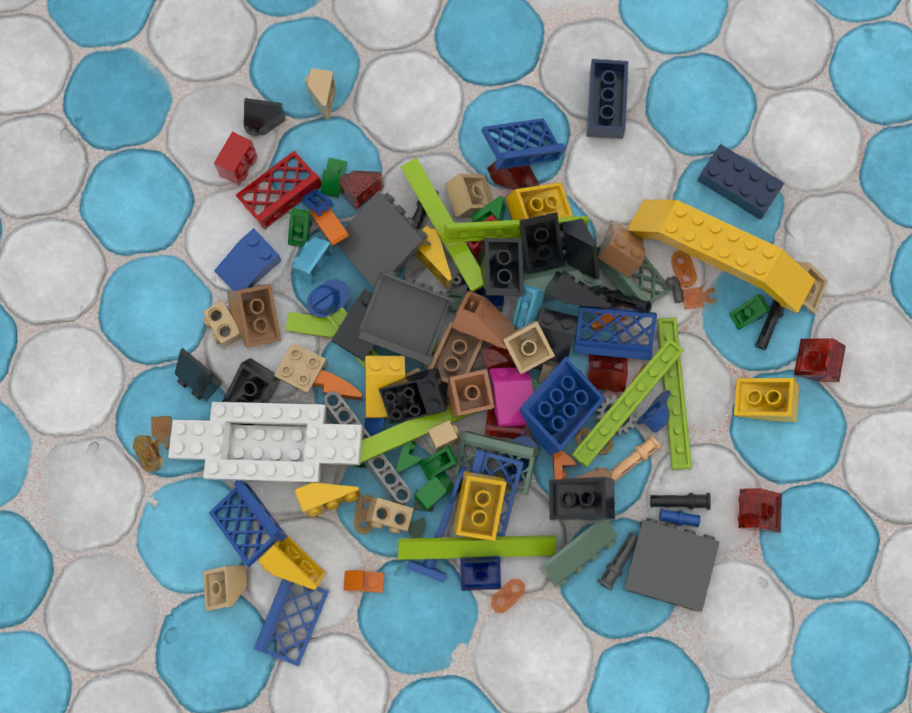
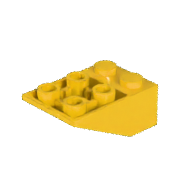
[295,483,361,518]

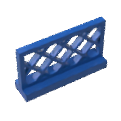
[481,118,566,170]
[574,305,657,360]
[471,449,524,537]
[209,481,288,567]
[254,578,329,667]

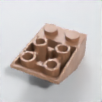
[452,290,516,349]

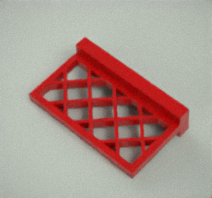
[236,151,322,230]

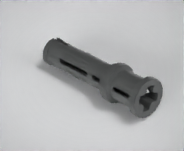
[597,533,638,591]

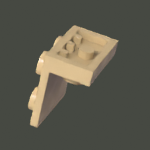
[274,342,328,393]

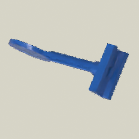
[406,466,467,582]

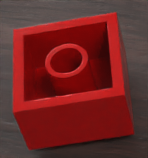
[214,131,257,185]

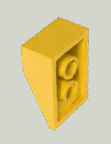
[505,182,573,220]
[414,226,452,291]
[364,356,405,418]
[734,378,800,422]
[258,534,327,590]

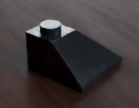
[243,98,286,136]

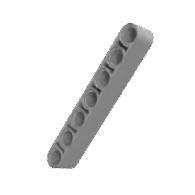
[323,391,411,505]

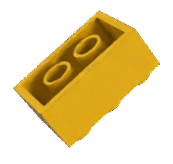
[453,471,507,541]

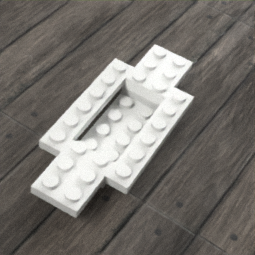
[168,402,363,483]

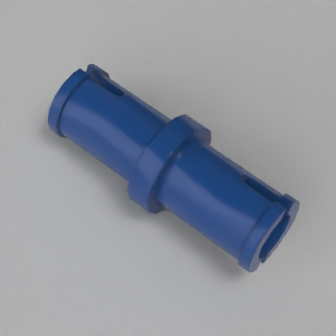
[659,509,701,528]

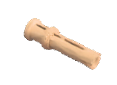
[610,435,661,483]

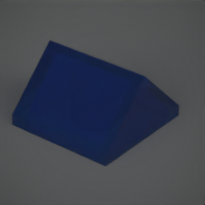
[460,556,501,591]

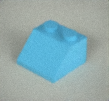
[292,237,334,284]

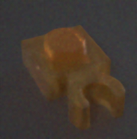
[682,287,717,310]
[151,416,172,450]

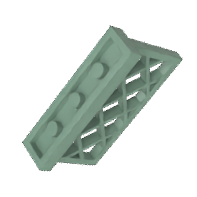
[597,244,672,311]
[454,431,540,495]

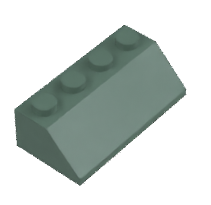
[523,259,601,301]
[540,520,618,587]

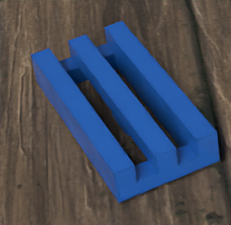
[301,189,334,217]

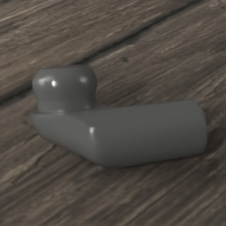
[452,273,466,288]
[665,276,684,303]

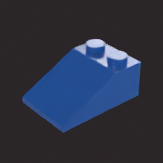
[214,228,281,291]

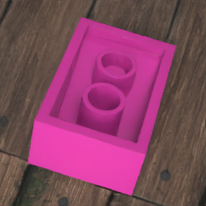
[488,367,533,427]

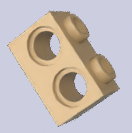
[203,301,241,348]
[428,420,460,452]
[365,498,414,534]

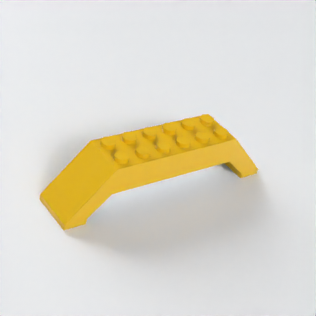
[627,199,815,314]

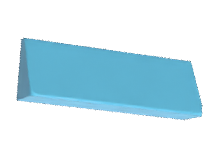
[512,284,545,330]

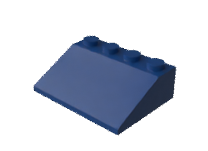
[519,356,605,455]

